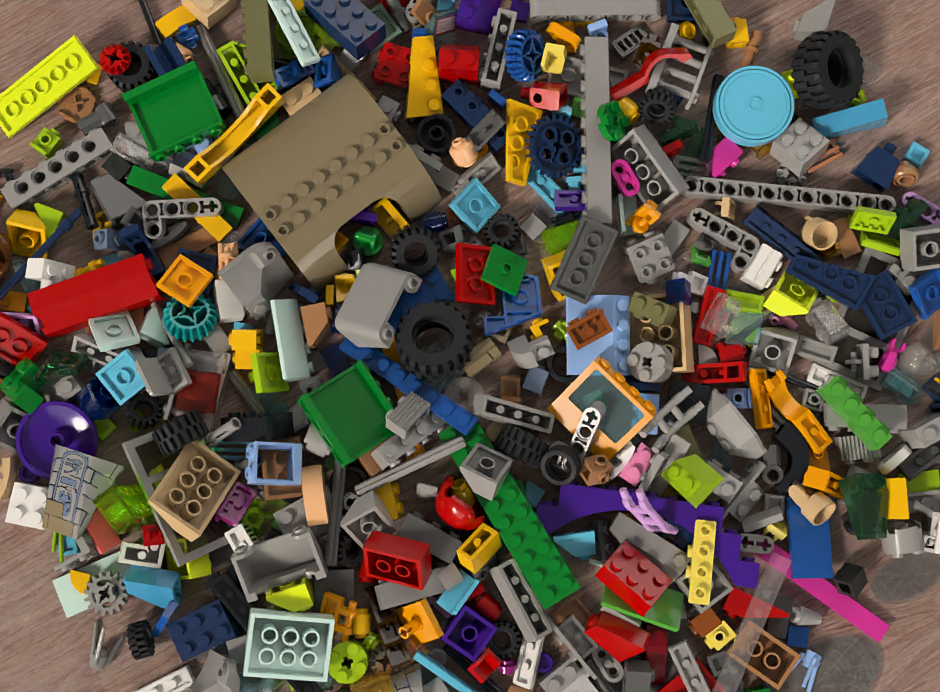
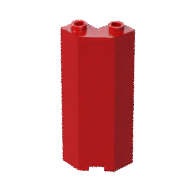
[27,253,165,339]

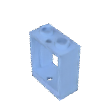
[245,441,302,486]

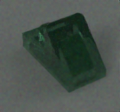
[659,115,699,147]

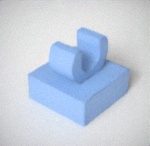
[586,18,608,37]

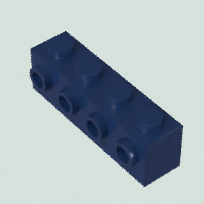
[441,79,506,154]

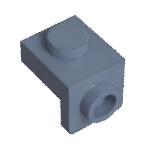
[93,228,126,252]

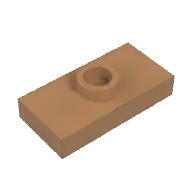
[410,0,443,36]

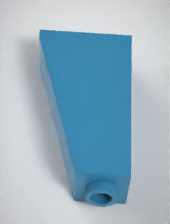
[810,99,888,139]

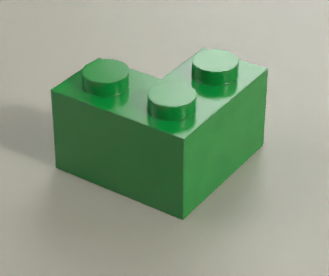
[0,357,51,415]

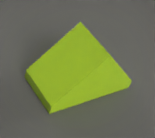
[34,203,69,243]

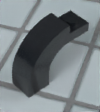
[771,422,810,494]

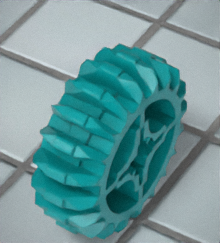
[162,294,218,342]

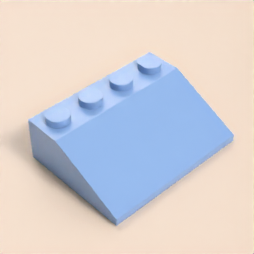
[566,295,631,376]

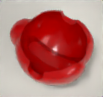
[435,475,487,531]

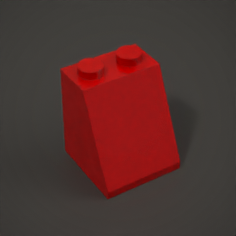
[438,44,480,85]

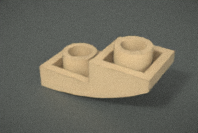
[0,457,17,499]

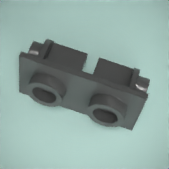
[589,519,614,561]

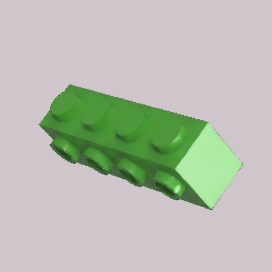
[815,375,893,451]

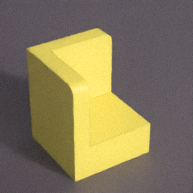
[541,43,567,75]

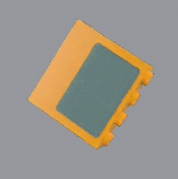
[547,356,657,460]

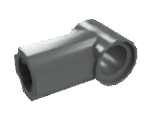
[77,102,120,136]
[761,445,783,485]

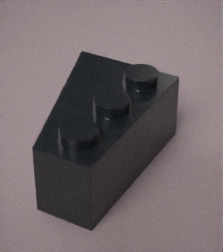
[220,411,294,442]

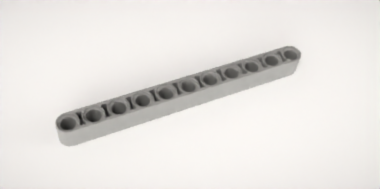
[682,176,896,214]

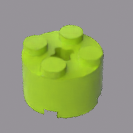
[328,638,370,684]

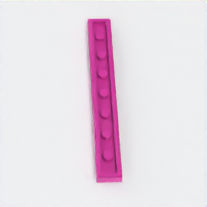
[747,531,890,642]

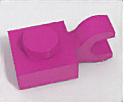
[877,338,906,373]

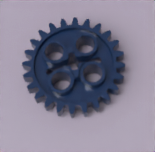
[524,114,584,178]

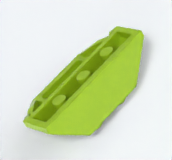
[216,41,279,105]

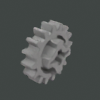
[84,570,130,616]

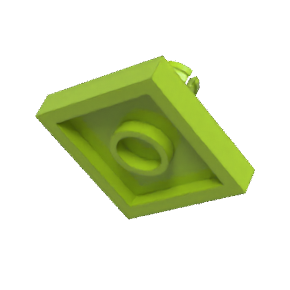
[248,352,290,394]

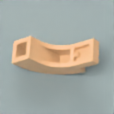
[301,464,329,527]

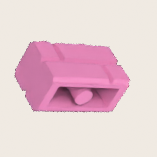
[617,442,658,487]

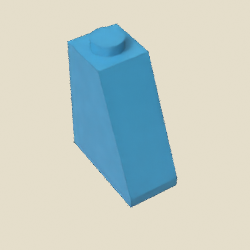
[123,565,183,613]

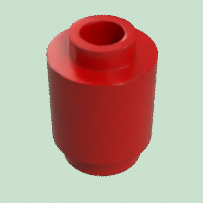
[472,592,503,621]

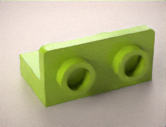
[847,206,897,235]

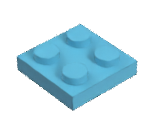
[449,178,501,234]
[95,349,145,406]

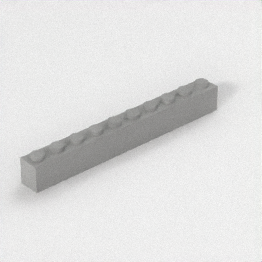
[579,37,612,227]

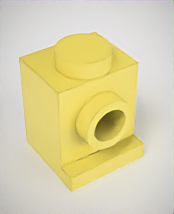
[703,617,737,651]

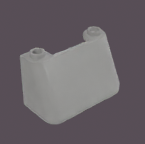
[335,263,423,348]
[231,525,329,603]

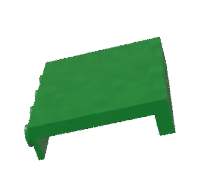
[122,60,227,162]
[297,359,395,469]

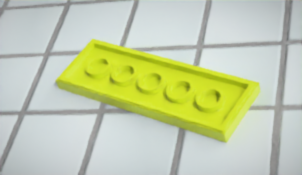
[0,35,100,138]

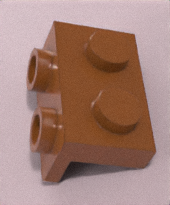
[566,308,613,351]

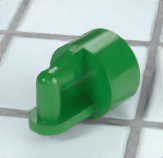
[353,226,384,258]

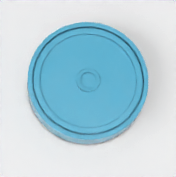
[712,66,794,147]

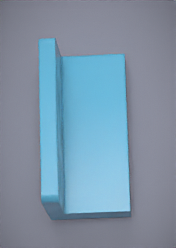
[435,569,480,615]

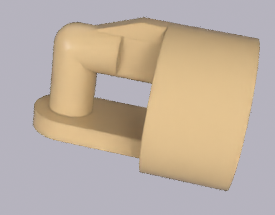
[798,215,838,250]
[788,485,836,526]

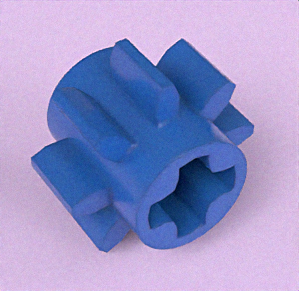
[176,24,200,49]

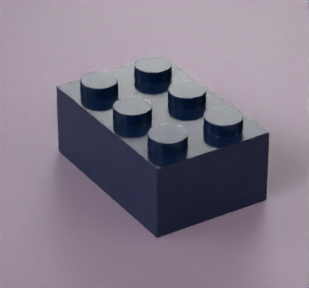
[166,599,244,662]

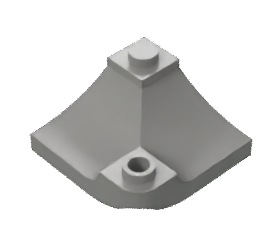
[217,242,294,321]
[184,649,240,692]

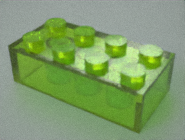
[92,484,155,535]

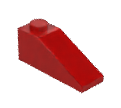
[685,361,750,385]
[721,586,789,619]

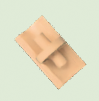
[218,242,239,279]

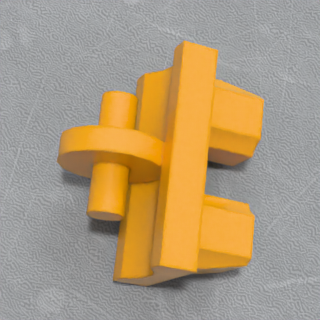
[625,199,661,234]

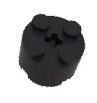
[417,114,456,158]

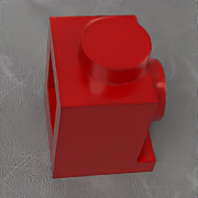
[714,341,747,363]

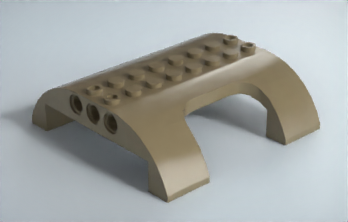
[222,74,443,293]

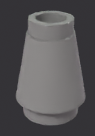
[790,605,822,625]

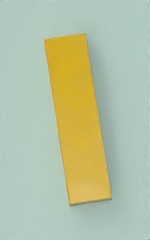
[162,173,233,242]

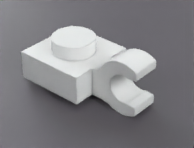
[672,271,709,296]

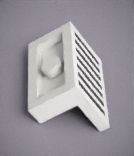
[224,521,259,552]

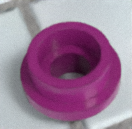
[498,657,517,674]

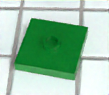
[480,243,528,296]

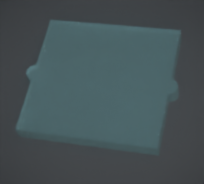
[725,311,764,346]

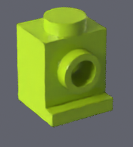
[29,127,65,159]

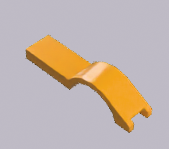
[764,369,833,454]

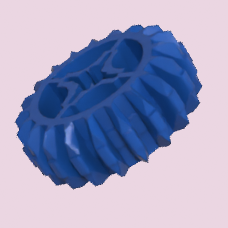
[504,28,545,82]

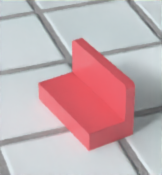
[86,508,122,554]

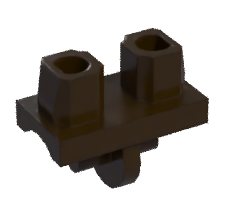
[633,33,661,68]

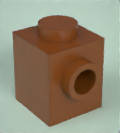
[687,607,722,638]

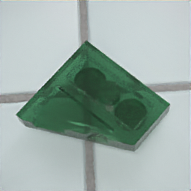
[33,350,90,383]

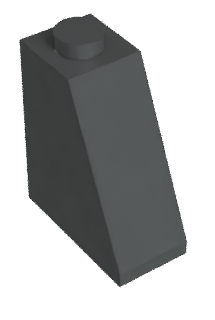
[90,174,146,228]

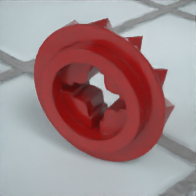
[99,43,131,75]

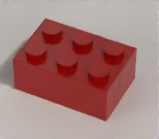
[363,530,432,590]
[595,540,673,617]

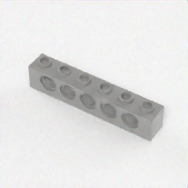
[0,127,119,210]

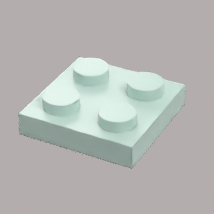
[88,311,140,352]

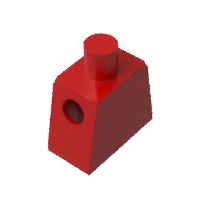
[520,82,568,111]

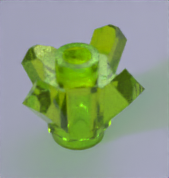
[240,499,275,536]

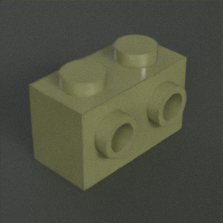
[628,291,678,328]

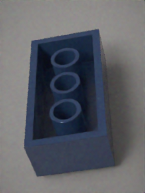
[303,0,386,60]

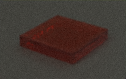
[175,370,221,414]

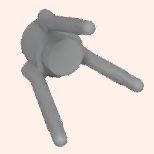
[89,621,124,670]

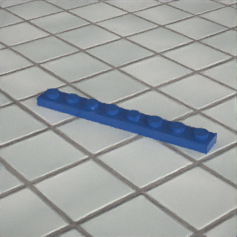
[339,338,479,436]

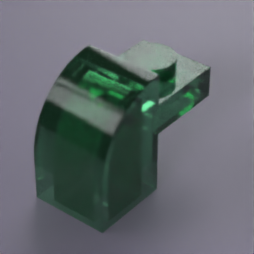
[890,198,929,241]

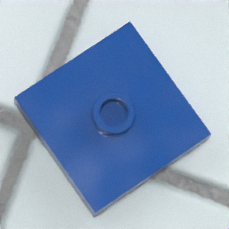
[908,268,940,320]

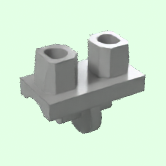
[845,344,879,380]

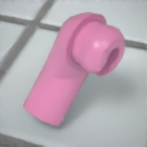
[769,313,798,331]

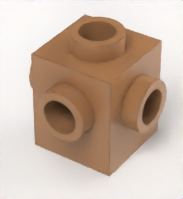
[579,454,614,486]

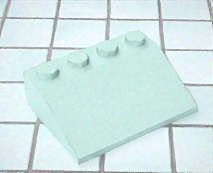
[243,608,335,682]

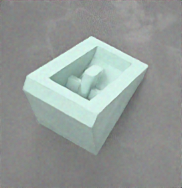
[137,307,170,349]

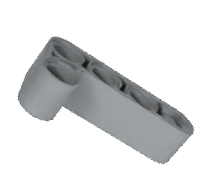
[142,197,224,240]
[686,208,760,273]
[546,400,606,473]

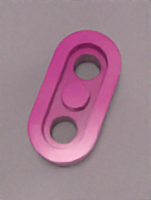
[611,159,640,197]

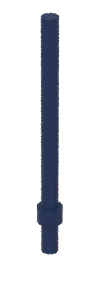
[0,208,83,300]

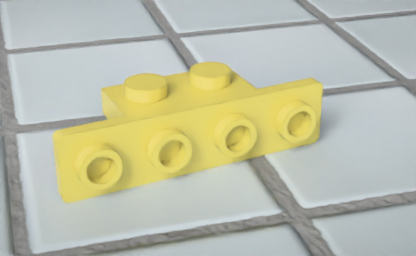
[685,519,716,605]

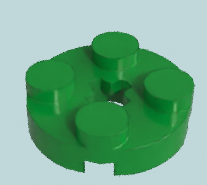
[597,100,629,142]

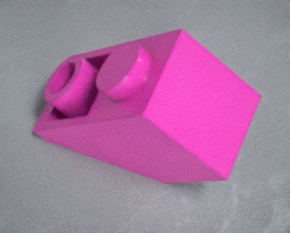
[709,137,744,179]

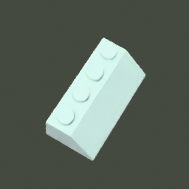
[270,299,314,382]

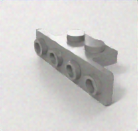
[409,143,459,192]
[639,434,691,498]
[716,459,766,522]
[543,611,599,680]

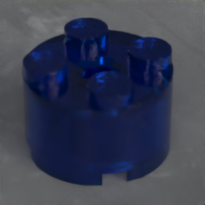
[77,376,124,421]

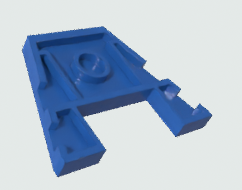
[483,273,543,336]

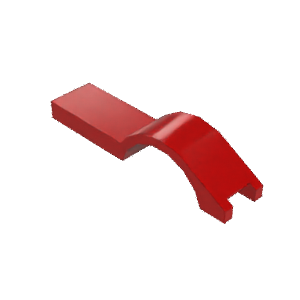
[609,47,692,101]

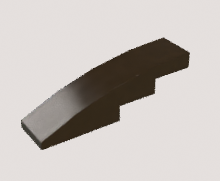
[364,583,411,670]

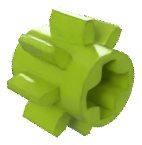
[552,318,566,342]

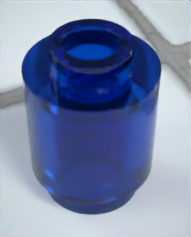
[419,211,448,233]

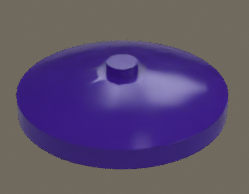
[16,400,99,480]

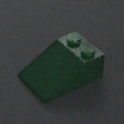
[838,473,889,540]

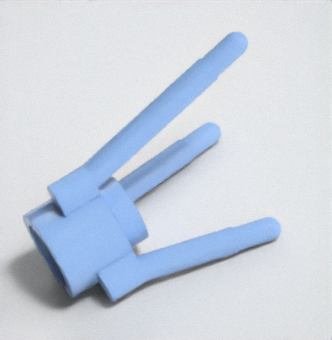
[792,649,822,692]

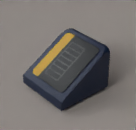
[921,374,940,402]

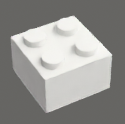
[5,482,48,530]

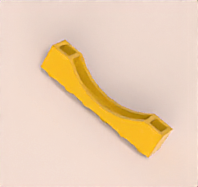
[183,83,286,185]

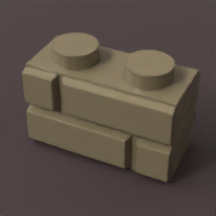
[463,336,502,380]

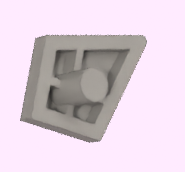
[288,402,310,433]

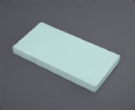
[52,551,132,618]

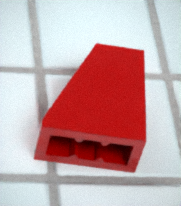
[584,611,651,663]

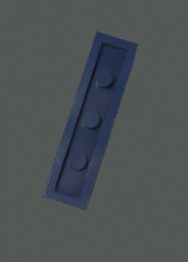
[743,204,819,260]

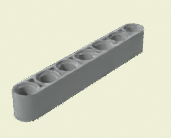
[529,0,661,22]

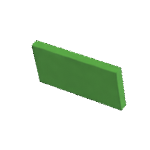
[600,584,684,632]

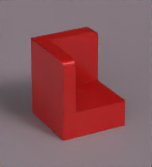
[467,647,502,684]

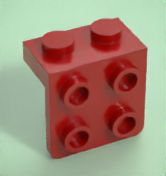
[372,41,411,89]

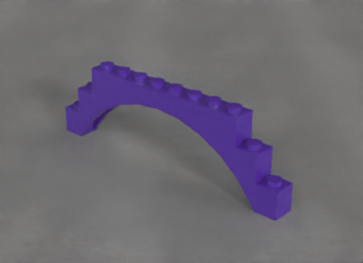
[536,480,760,589]

